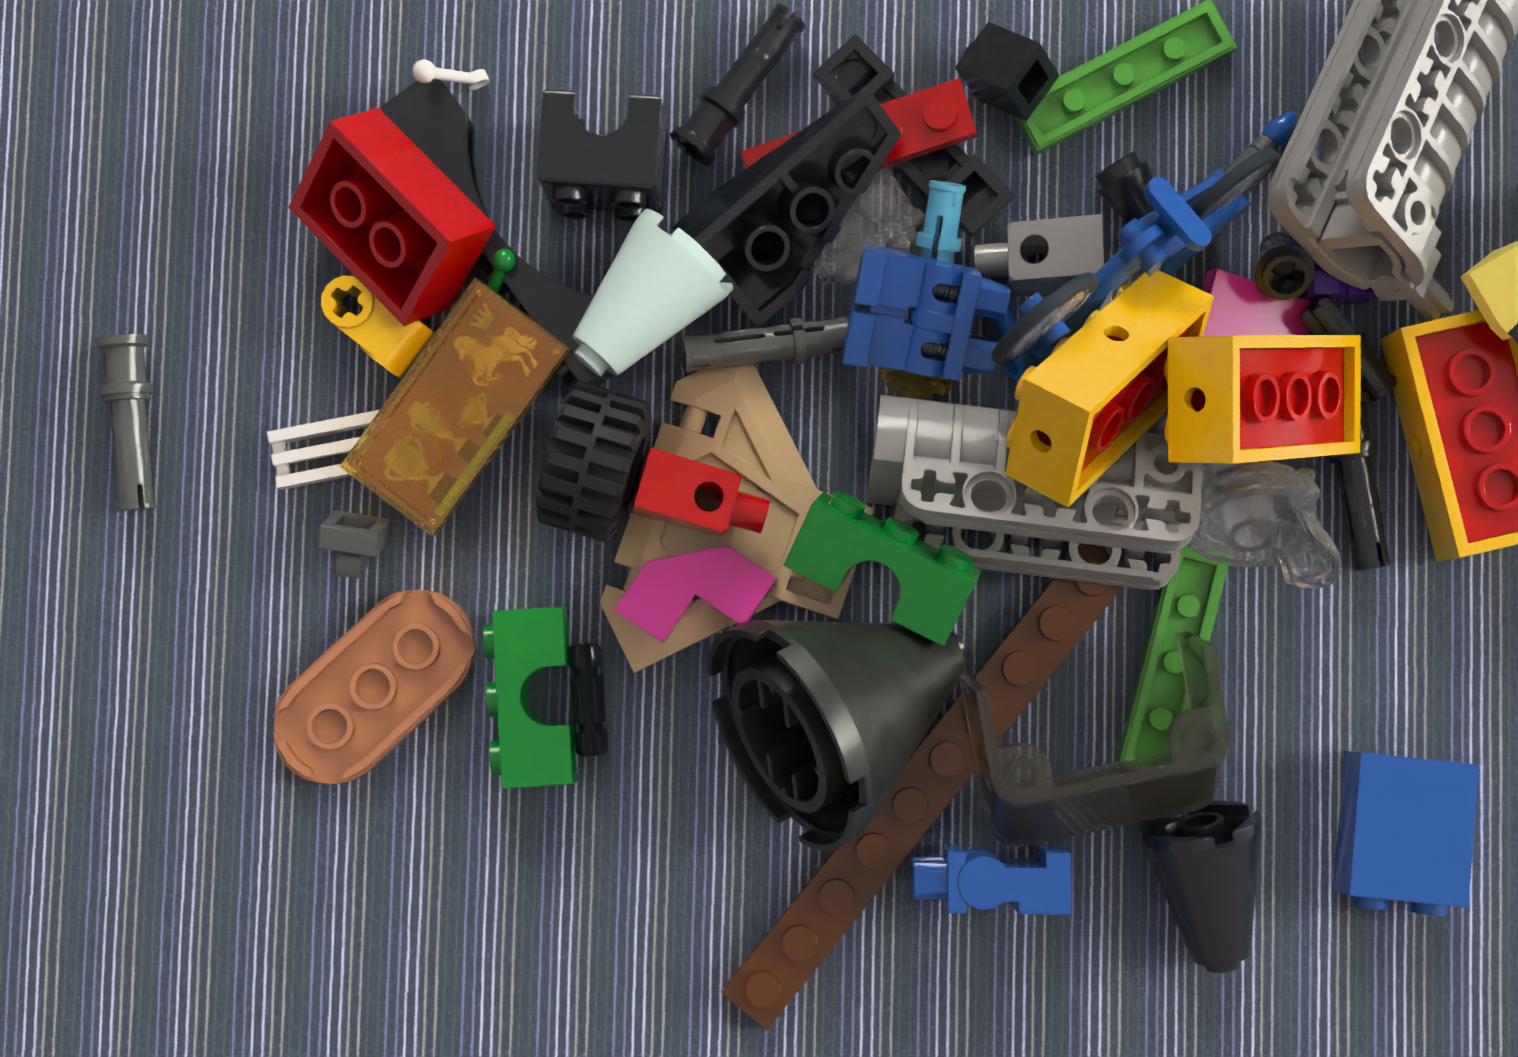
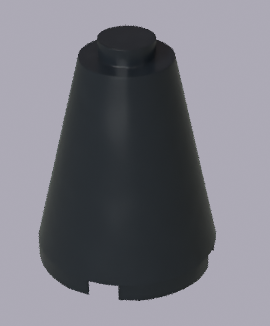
[1140,801,1262,973]

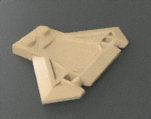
[600,364,875,673]

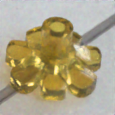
[879,367,952,400]

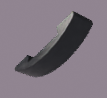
[814,34,1015,237]

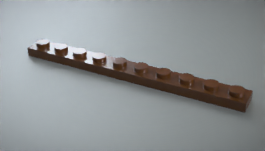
[721,543,1124,1030]

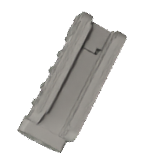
[1268,0,1518,322]
[866,395,1202,590]

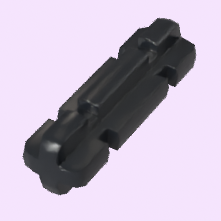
[568,642,608,757]

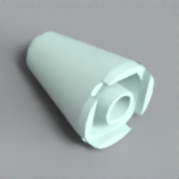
[572,209,733,377]

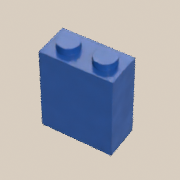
[1333,751,1479,916]

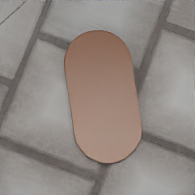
[273,589,477,784]

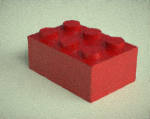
[288,108,496,326]

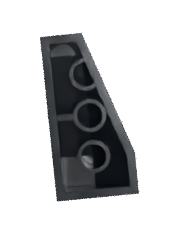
[672,87,902,328]

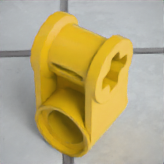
[321,276,436,379]

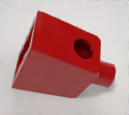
[630,447,770,537]

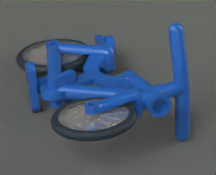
[990,148,1278,380]

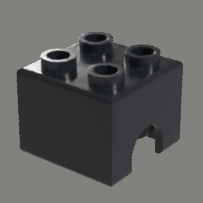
[537,89,667,222]

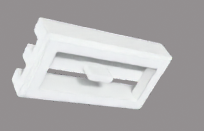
[267,410,385,490]

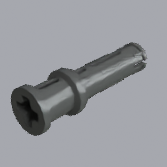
[95,334,156,511]

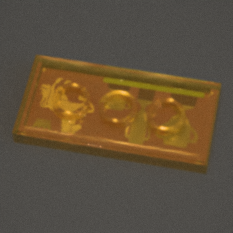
[339,278,572,536]

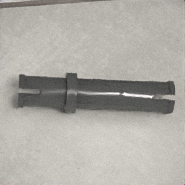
[680,316,849,373]

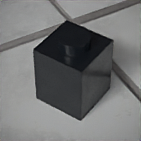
[955,22,1060,121]

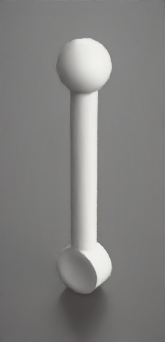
[412,59,490,90]

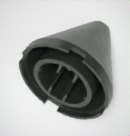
[707,620,966,851]

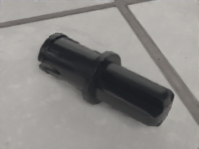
[1300,296,1397,403]

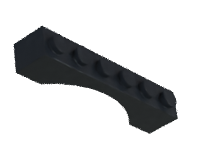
[379,79,614,388]

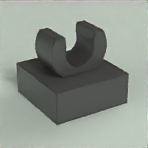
[318,510,391,579]

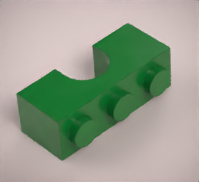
[783,491,982,646]
[483,606,578,789]

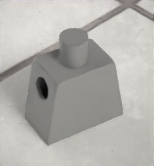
[974,214,1104,296]

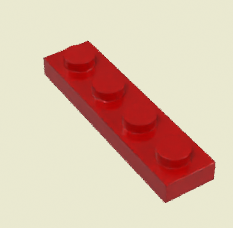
[741,78,978,170]

